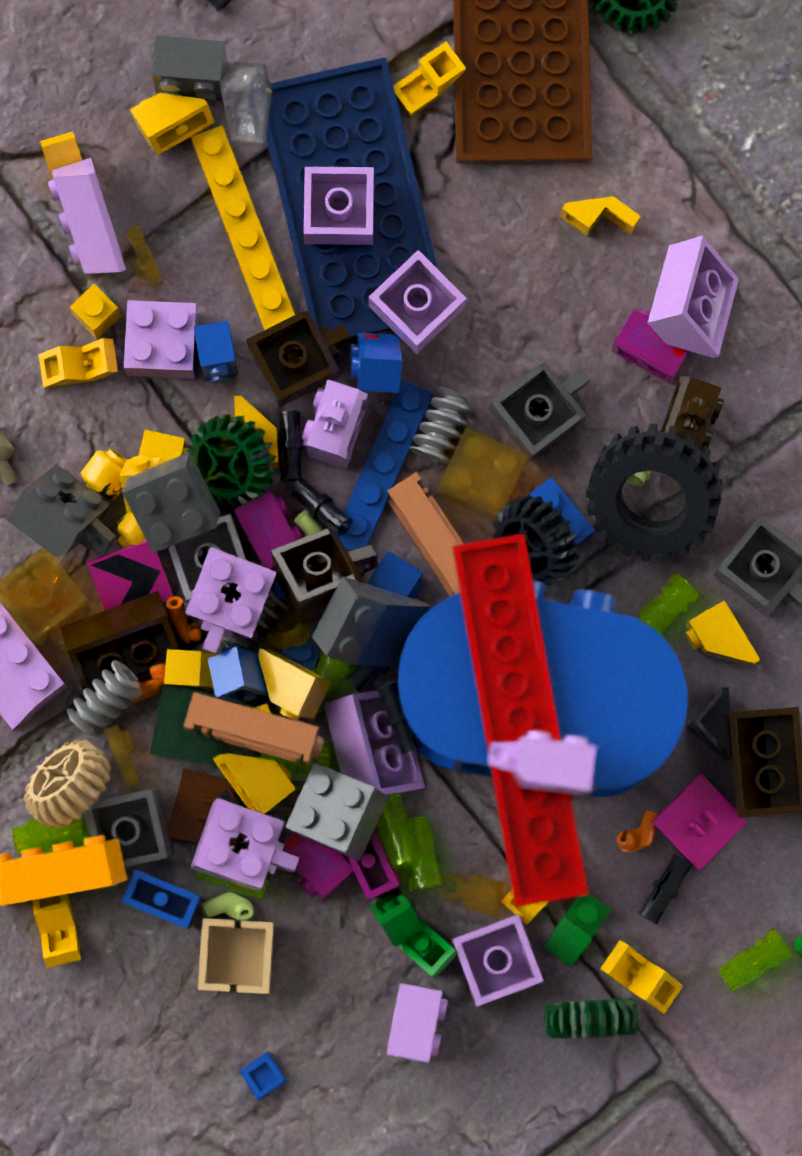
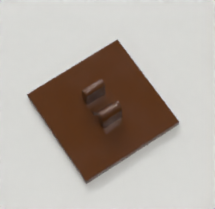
[169,769,238,852]

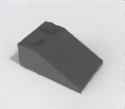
[312,576,432,666]

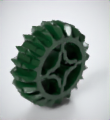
[591,0,678,35]
[186,414,277,508]
[544,999,640,1039]

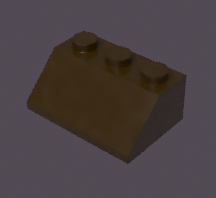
[60,591,180,692]
[728,707,802,818]

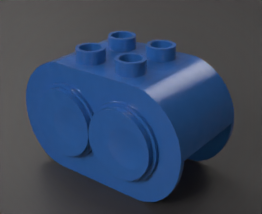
[398,580,688,797]

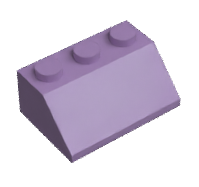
[48,158,126,274]
[648,236,739,358]
[0,602,68,730]
[324,691,425,797]

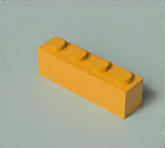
[0,835,127,906]

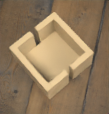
[198,918,275,994]

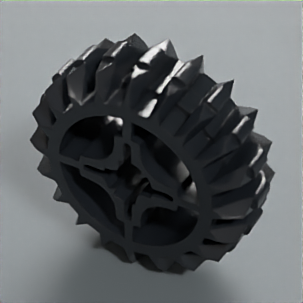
[492,494,580,586]

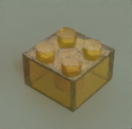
[436,427,529,522]
[0,548,92,647]

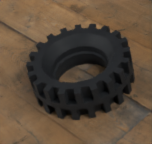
[586,424,723,562]

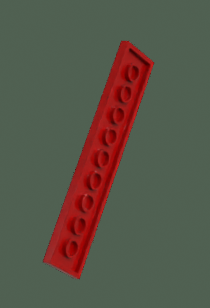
[452,534,588,907]

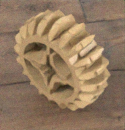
[23,739,112,829]

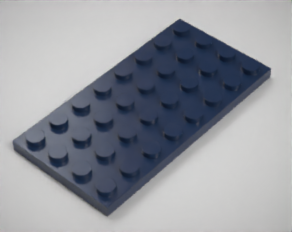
[255,57,438,340]

